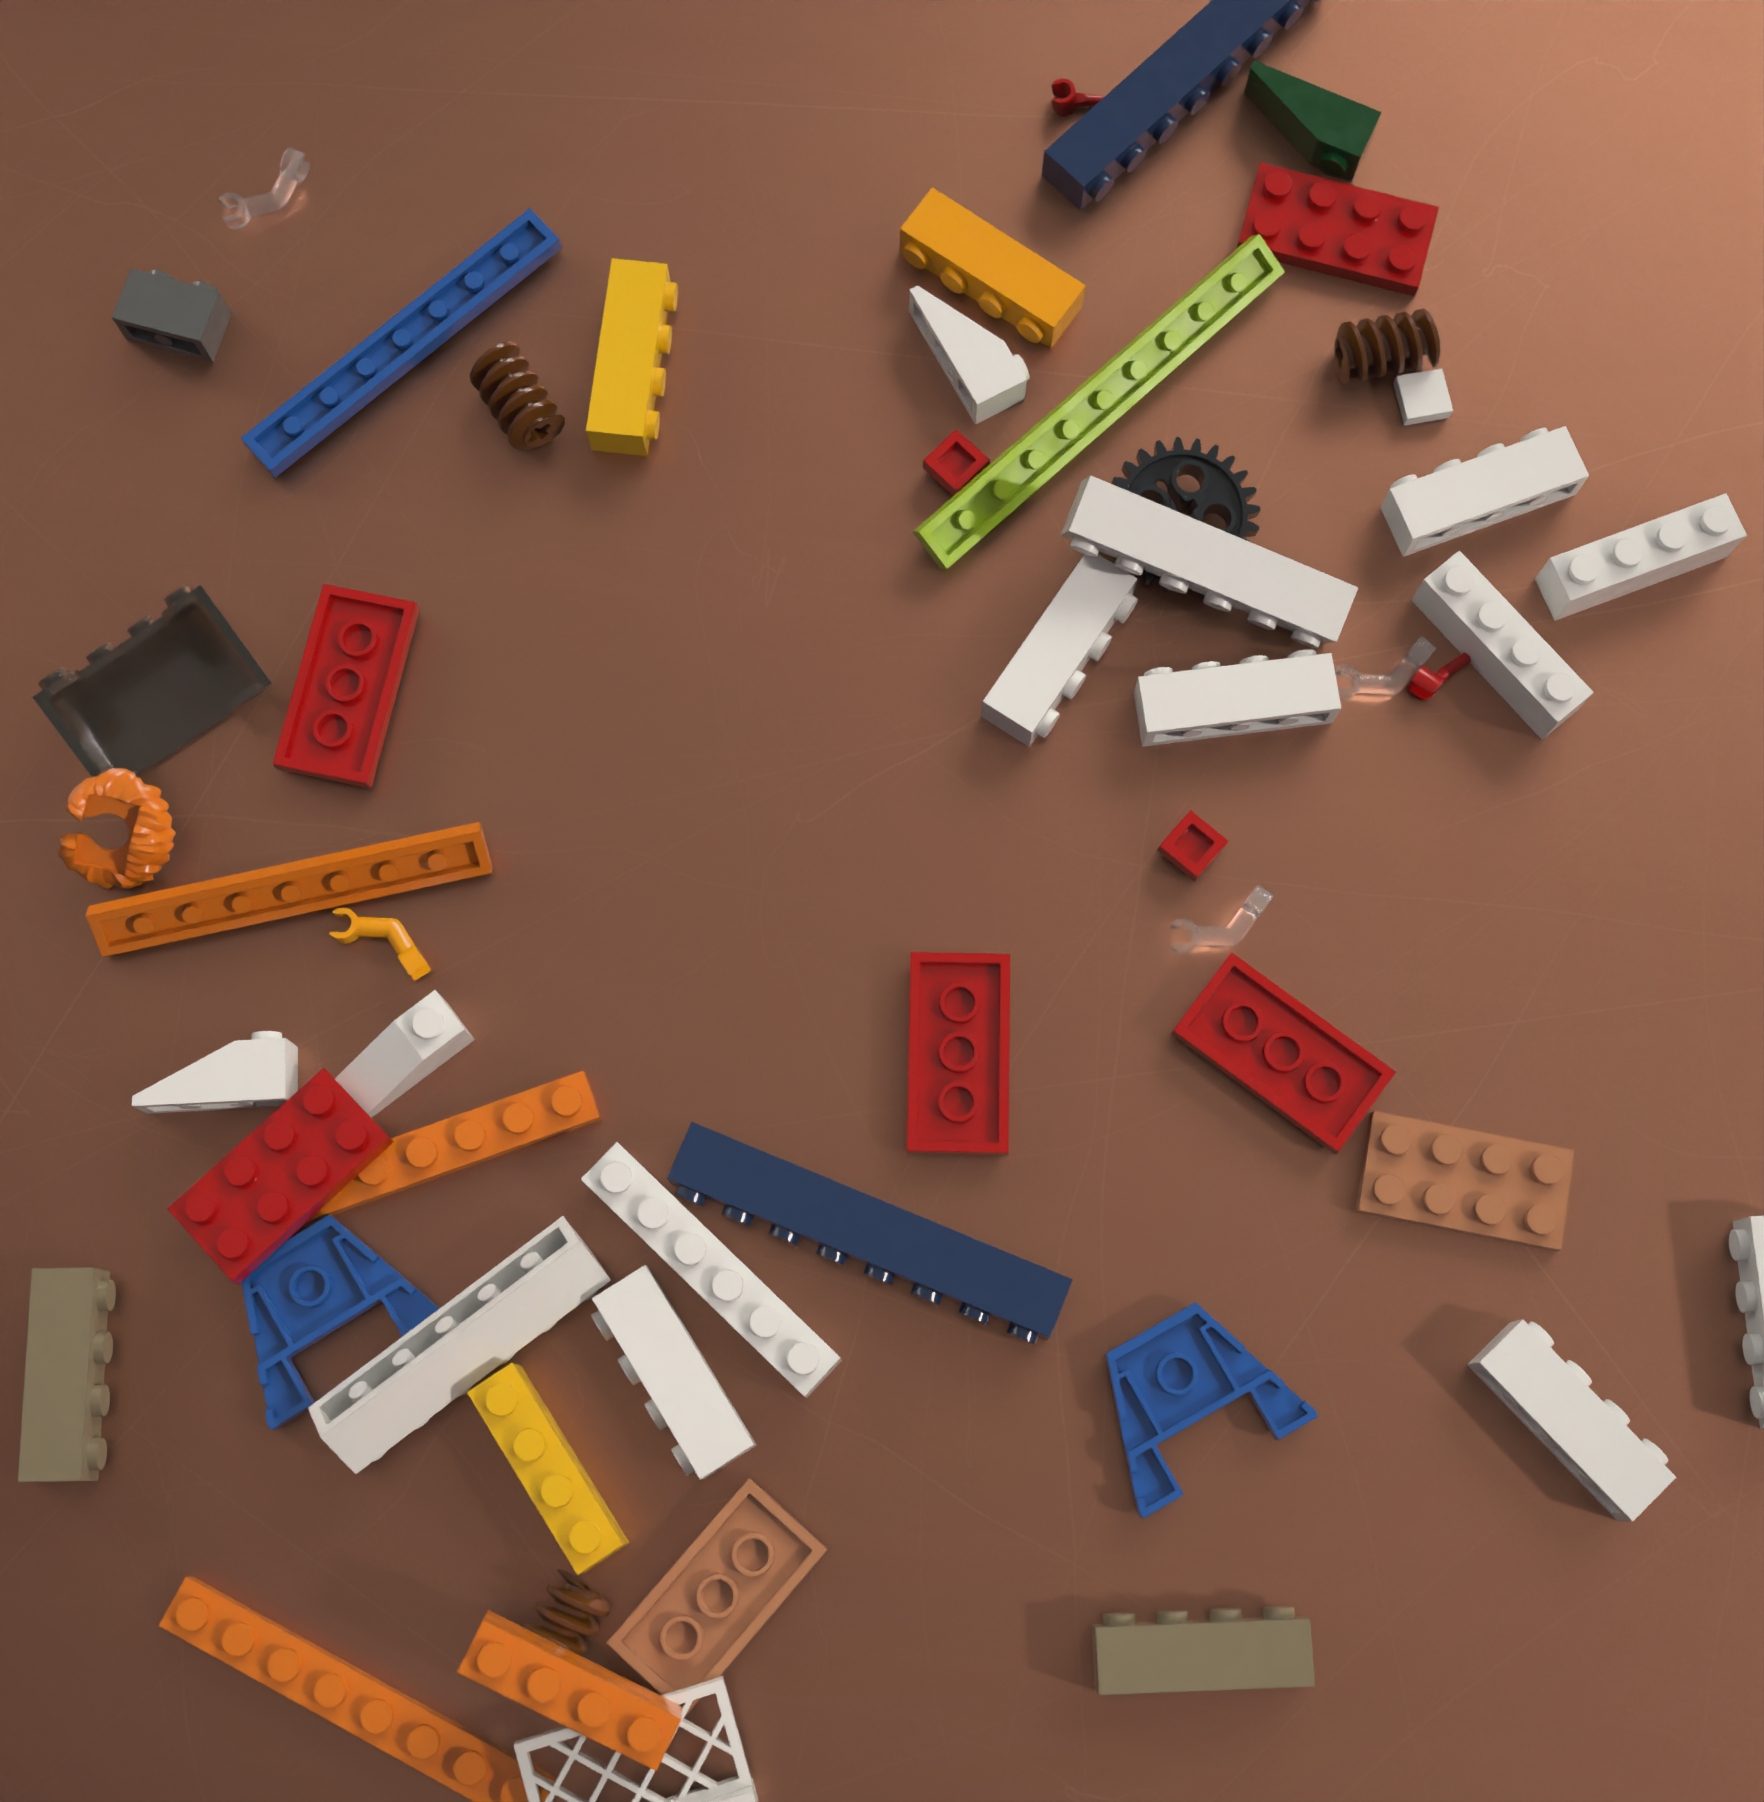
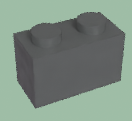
[112,268,232,362]

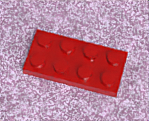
[1237,162,1439,296]
[273,584,420,789]
[907,952,1010,1156]
[1171,952,1396,1154]
[167,1068,394,1285]

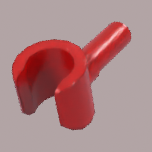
[1051,79,1105,117]
[1406,652,1471,701]

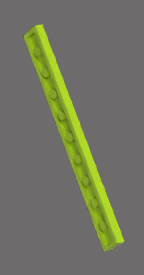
[913,234,1285,569]

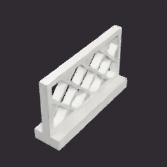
[514,1676,758,1802]

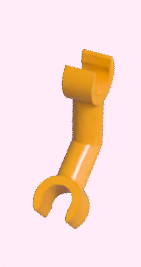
[329,908,431,981]

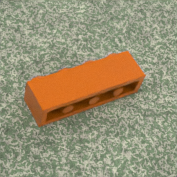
[457,1610,682,1771]

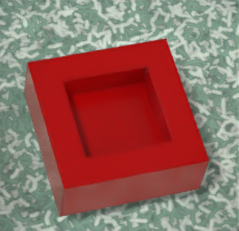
[923,429,990,496]
[1157,810,1229,882]

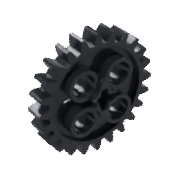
[1111,437,1261,594]

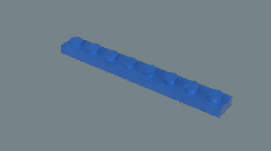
[241,208,562,478]

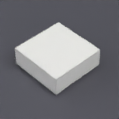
[1393,368,1453,426]

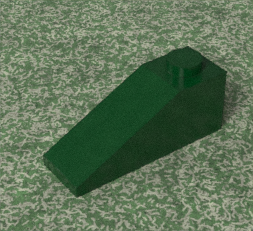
[1244,60,1382,182]

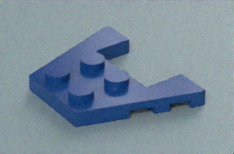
[241,1215,440,1430]
[1105,1302,1319,1518]

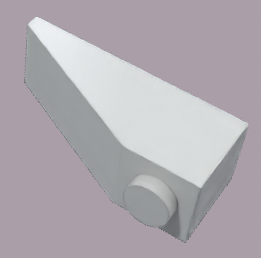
[909,286,1029,425]
[335,990,475,1118]
[132,1031,298,1114]

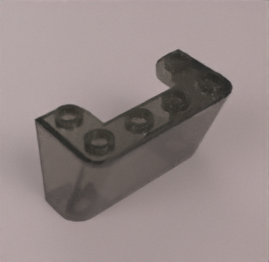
[32,584,273,777]

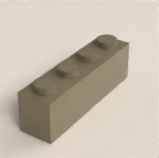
[18,1267,116,1482]
[1091,1606,1315,1695]

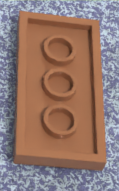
[1355,1111,1575,1252]
[607,1478,828,1716]

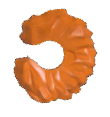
[58,768,176,889]

